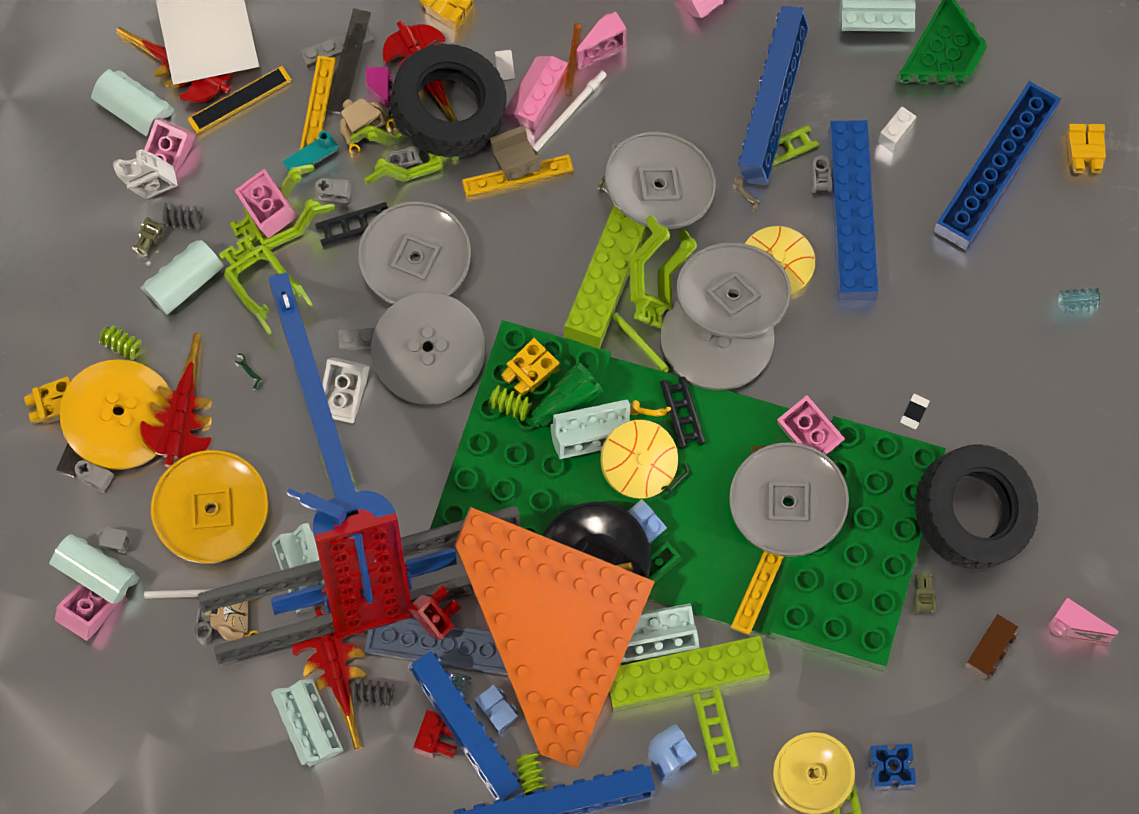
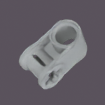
[387,146,423,169]
[811,156,832,193]
[315,178,352,203]
[75,460,114,492]
[194,605,216,645]

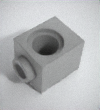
[98,526,131,555]

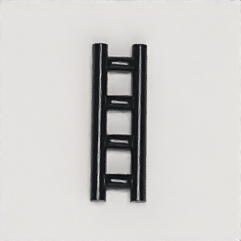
[315,202,388,247]
[660,376,706,449]

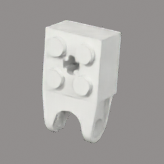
[113,149,178,200]

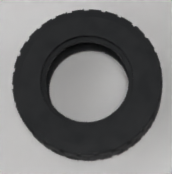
[390,44,507,157]
[915,444,1039,569]

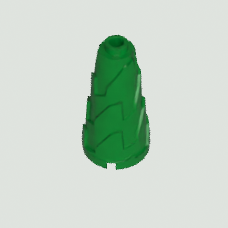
[530,362,603,428]

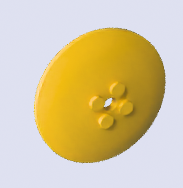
[59,359,171,470]
[151,450,268,564]

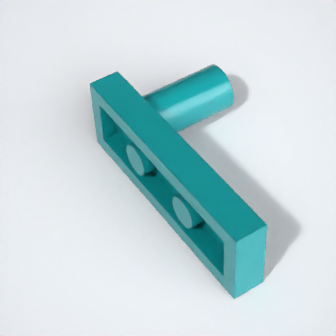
[282,131,339,172]

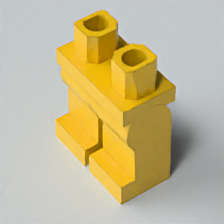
[419,0,474,31]
[1066,124,1106,173]
[502,338,560,396]
[24,376,72,425]

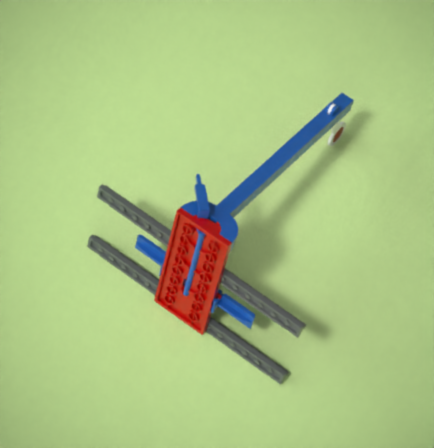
[198,272,520,665]

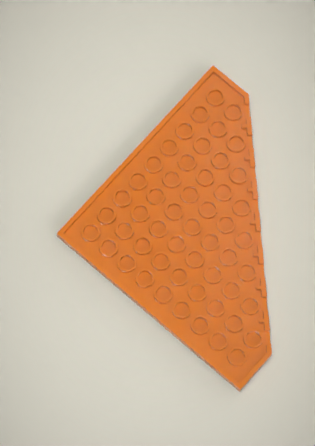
[455,507,654,768]

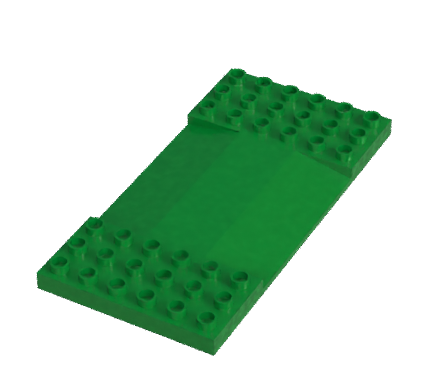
[430,320,946,672]

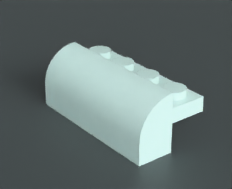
[839,0,916,32]
[91,69,175,137]
[141,240,224,315]
[551,400,630,459]
[272,523,325,614]
[49,534,140,604]
[621,603,700,663]
[271,679,344,767]

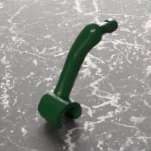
[234,353,262,390]
[661,463,691,500]

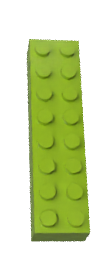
[564,204,648,349]
[609,636,770,713]

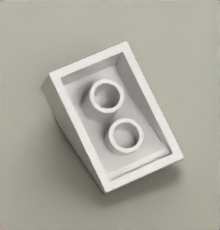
[323,357,370,423]

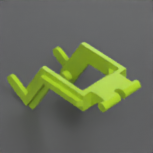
[349,125,459,184]
[230,164,335,250]
[630,215,697,329]
[218,234,313,335]

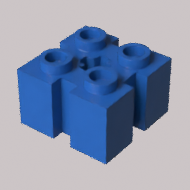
[869,744,916,791]

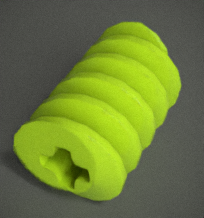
[99,325,142,361]
[488,385,532,421]
[516,753,547,796]

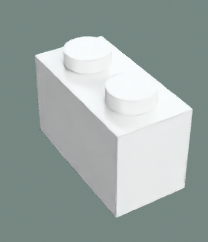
[878,107,917,152]

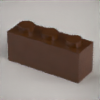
[964,614,1018,680]

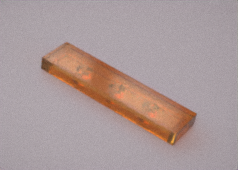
[565,23,582,97]

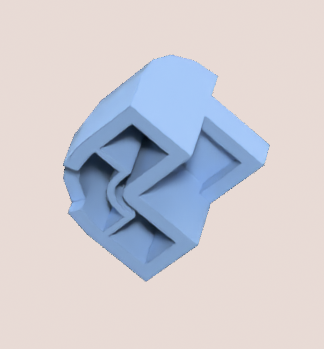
[627,499,667,545]
[648,724,697,782]

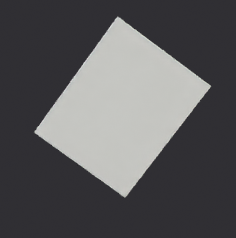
[156,0,259,85]

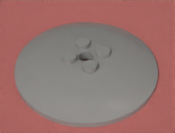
[605,132,716,230]
[358,201,471,304]
[677,243,791,339]
[371,292,485,405]
[660,293,775,391]
[729,442,849,557]

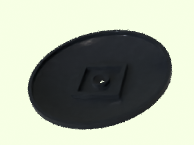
[543,502,651,578]

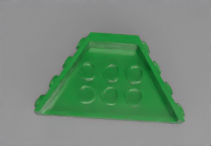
[895,0,987,85]

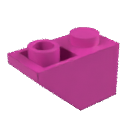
[366,67,393,108]

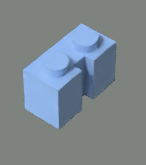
[474,685,519,735]

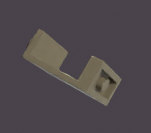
[490,125,542,181]

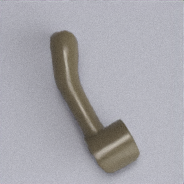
[732,176,760,212]

